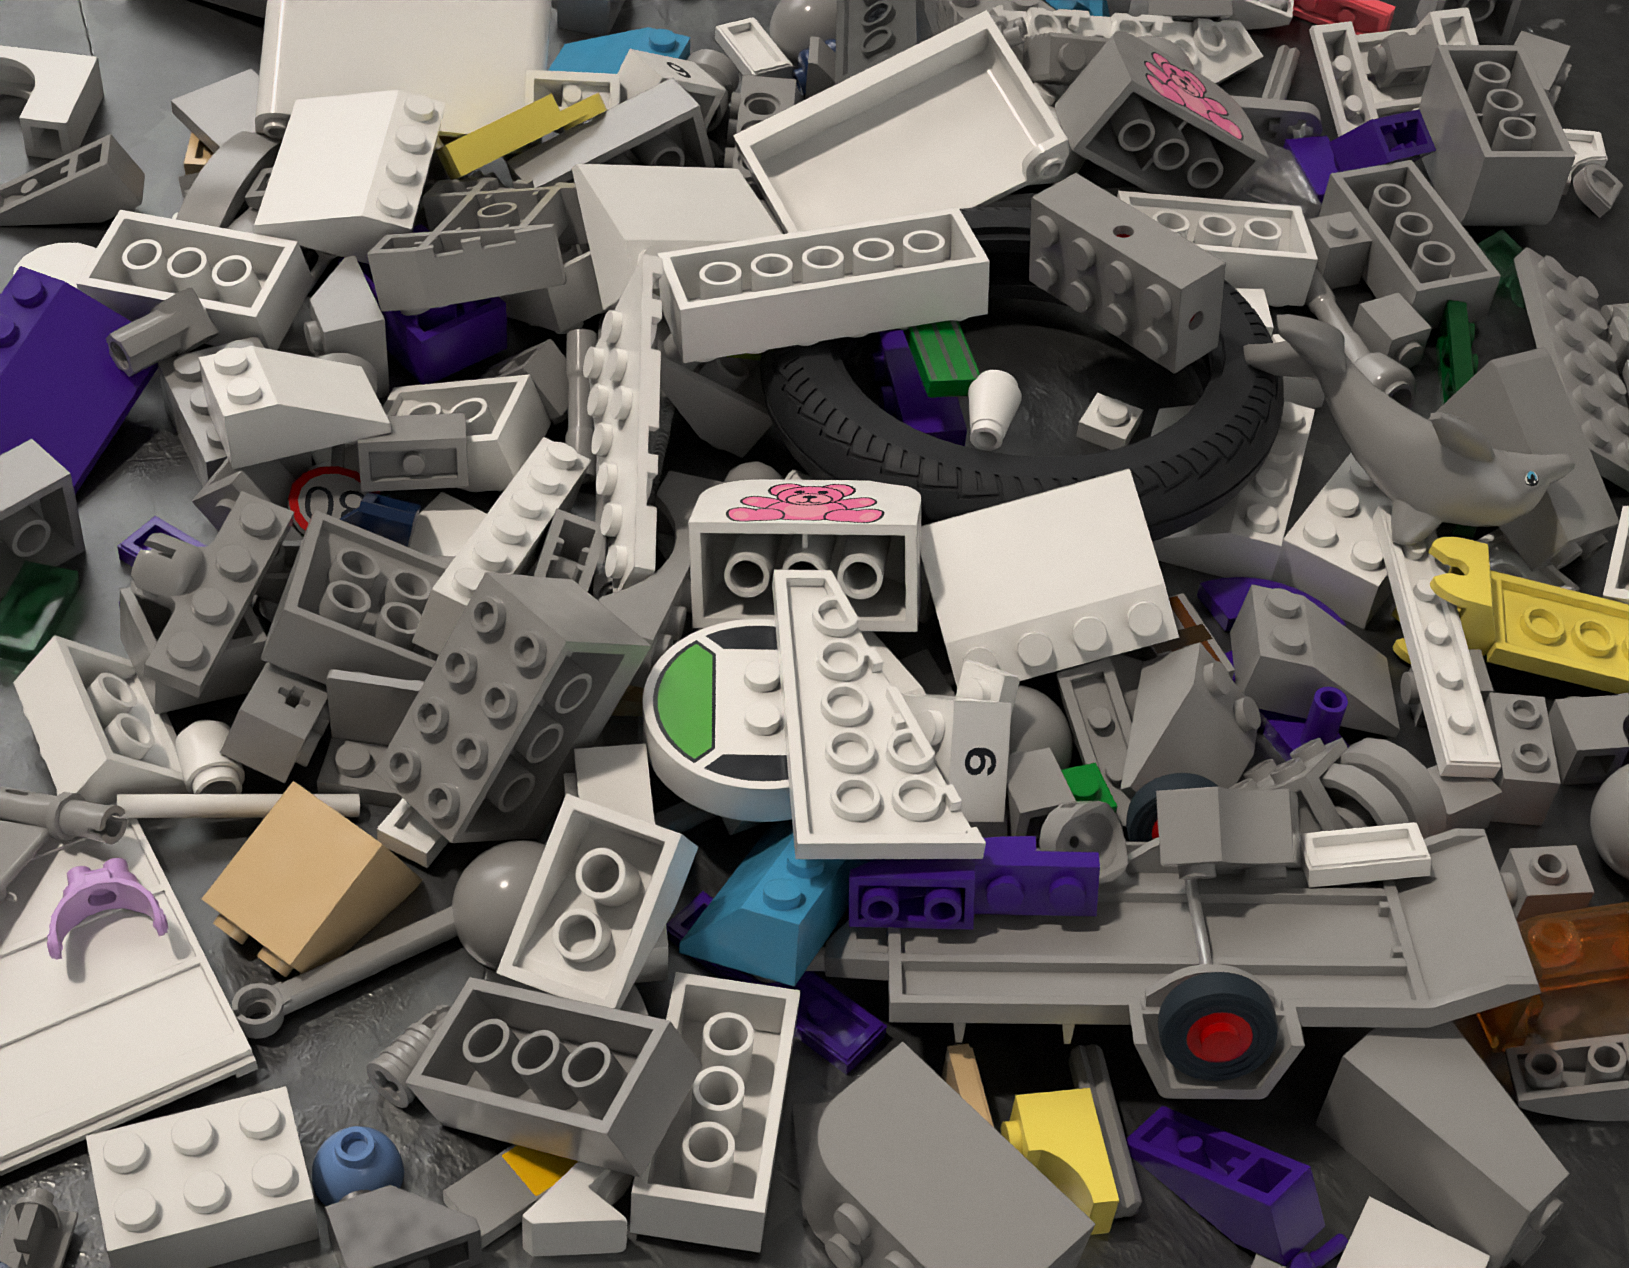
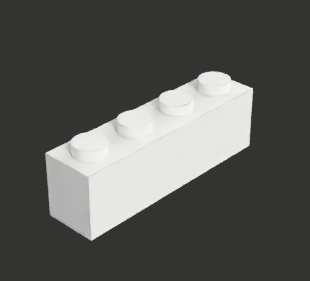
[564,744,668,983]

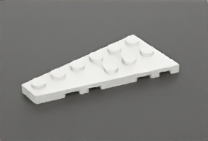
[583,253,663,593]
[772,570,986,859]

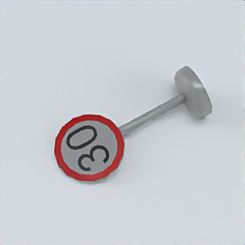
[287,353,381,535]

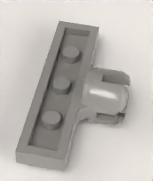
[130,491,294,698]

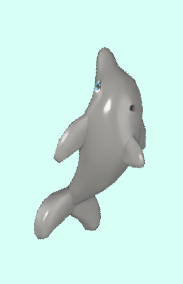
[1243,314,1575,545]

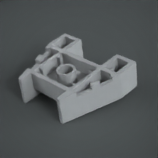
[367,177,588,316]

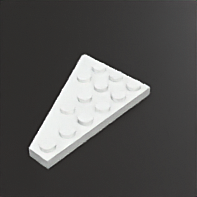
[989,5,1263,101]

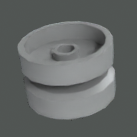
[1319,738,1446,839]

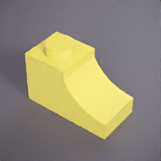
[1001,1088,1119,1235]

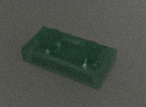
[0,561,81,664]

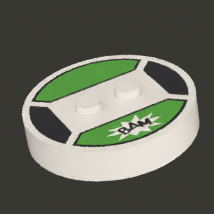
[643,619,792,822]

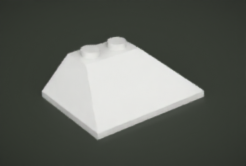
[1309,7,1479,137]

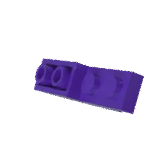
[849,836,1100,929]

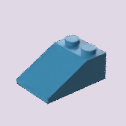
[548,27,691,74]

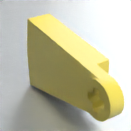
[435,92,607,180]

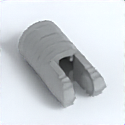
[366,1005,450,1108]

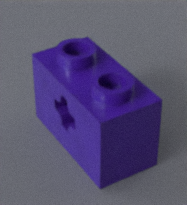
[1329,109,1436,172]

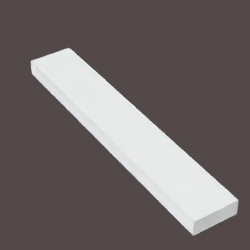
[1373,505,1501,778]

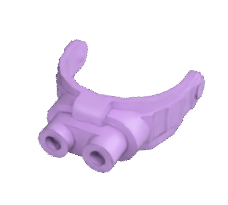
[47,858,169,960]

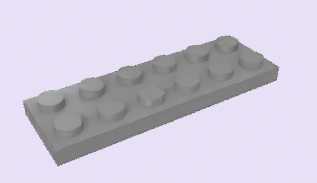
[1514,247,1629,492]

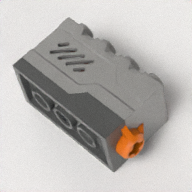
[835,0,962,85]

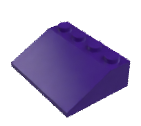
[0,266,164,495]

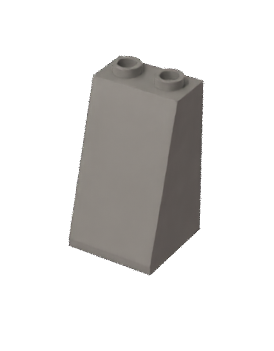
[1428,347,1619,572]
[1315,1021,1569,1268]

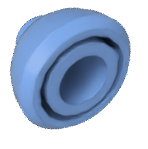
[312,1126,404,1206]

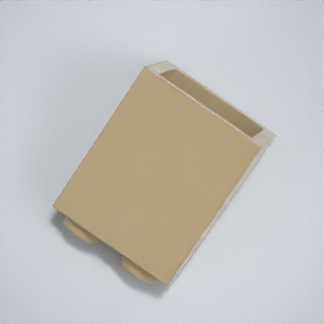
[202,781,422,978]

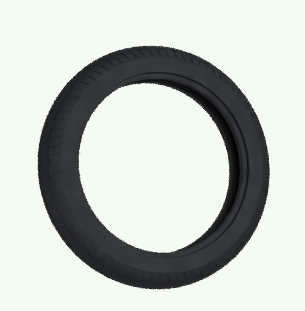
[760,207,1284,542]

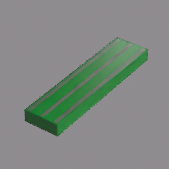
[902,320,980,398]

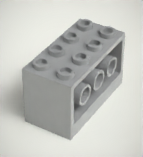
[374,572,651,843]

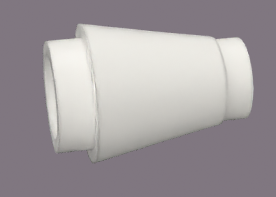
[968,370,1022,451]

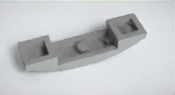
[176,131,282,229]

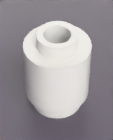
[175,720,245,794]

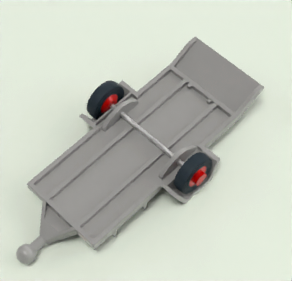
[752,773,1542,1099]

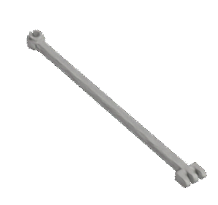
[232,800,719,1039]

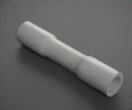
[1305,268,1370,363]
[565,329,597,484]

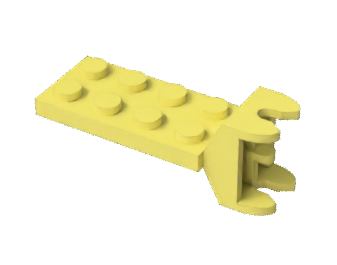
[1392,537,1629,694]

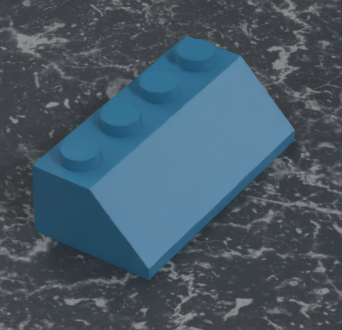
[679,819,875,987]

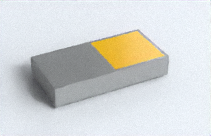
[443,1144,578,1249]

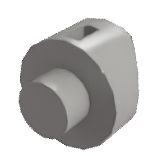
[1039,801,1128,884]

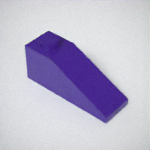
[1126,1105,1325,1266]

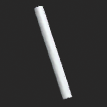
[117,794,360,818]

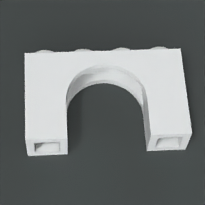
[0,46,104,159]

